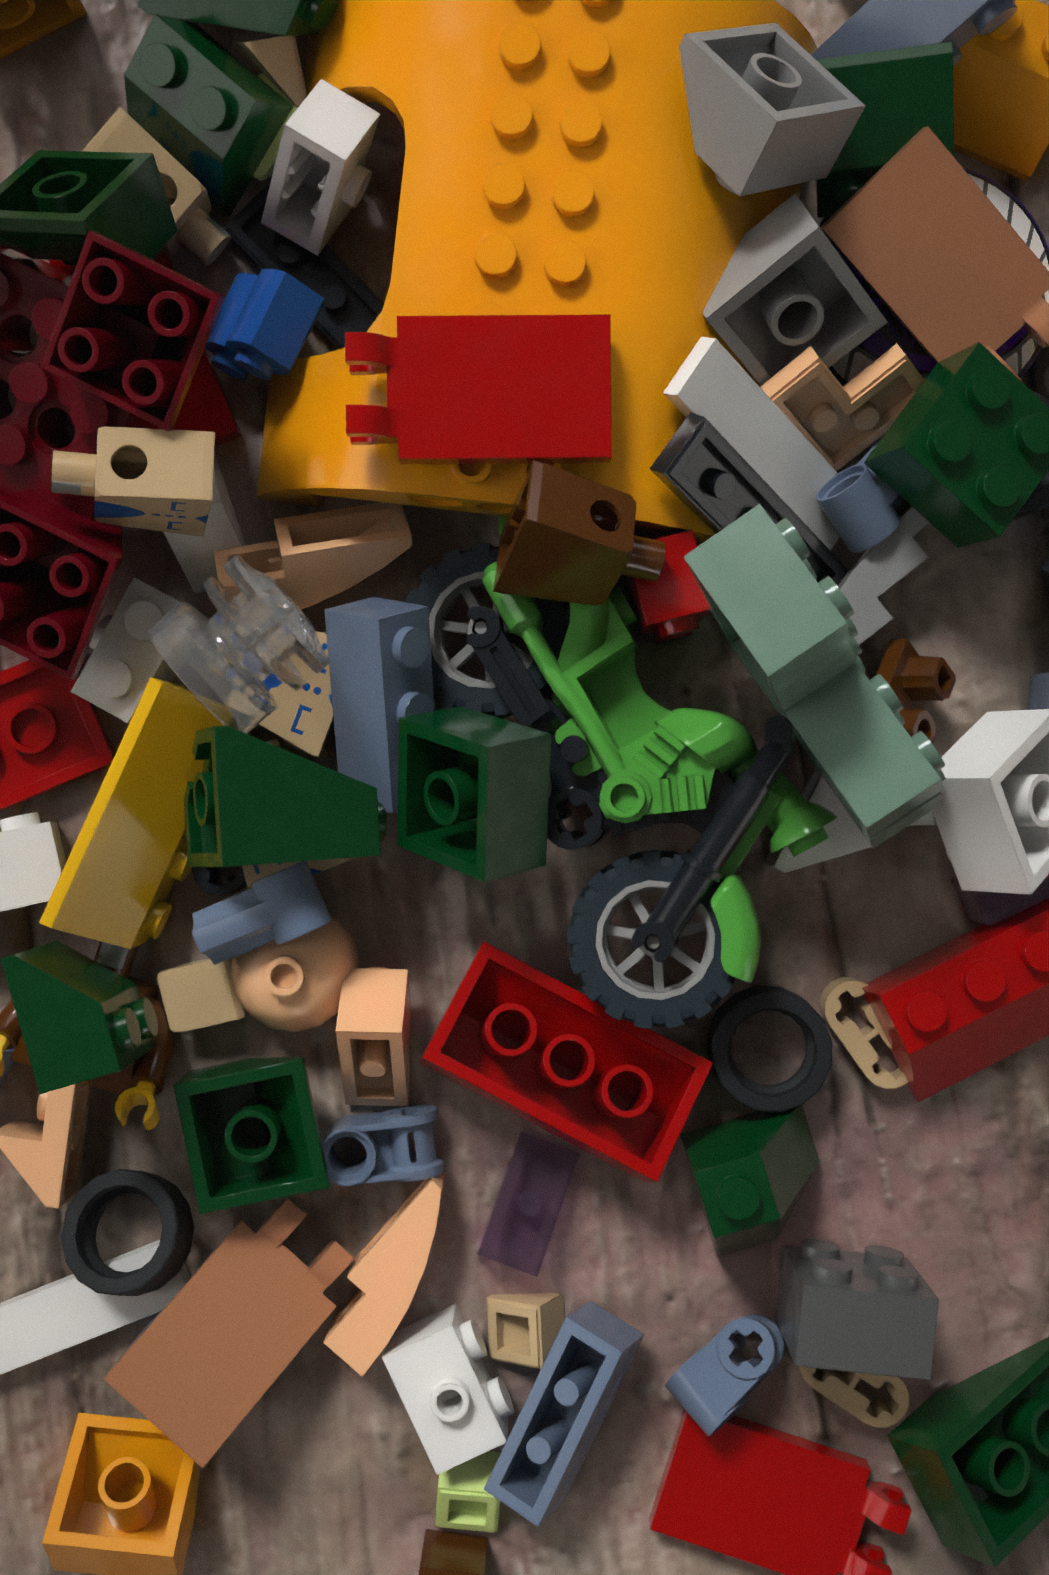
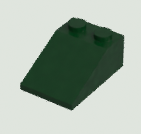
[887,1337,1049,1568]

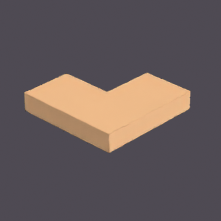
[760,343,925,472]

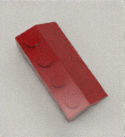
[862,890,1049,1102]
[418,941,713,1182]

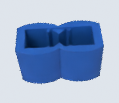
[204,269,325,381]

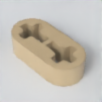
[820,977,908,1089]
[798,1366,909,1428]

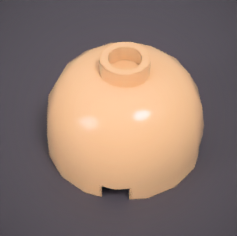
[231,913,360,1032]

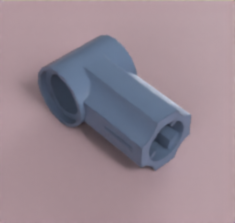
[815,434,904,552]
[191,861,332,965]

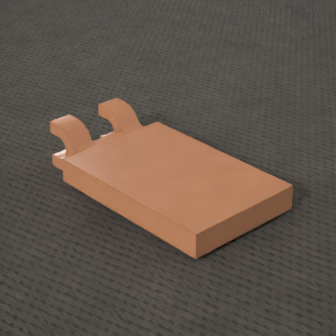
[820,126,1049,381]
[104,1198,354,1468]

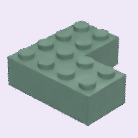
[683,504,946,849]

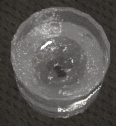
[148,554,332,734]

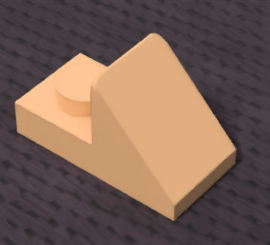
[0,1083,92,1209]

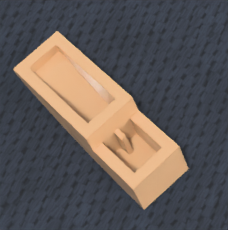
[213,502,413,629]
[323,1172,446,1377]

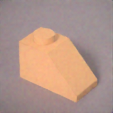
[336,966,411,1107]

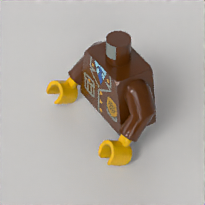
[0,941,176,1130]

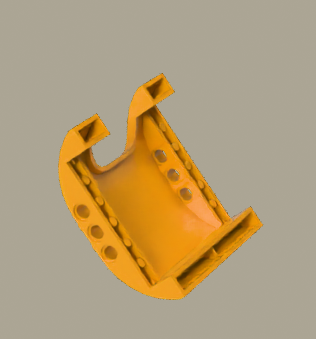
[256,0,817,547]

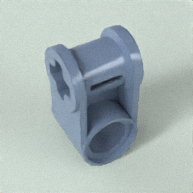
[322,1104,445,1186]
[664,1314,786,1438]

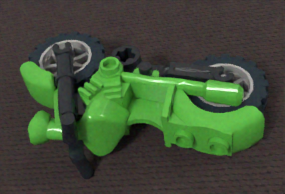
[405,515,838,1029]

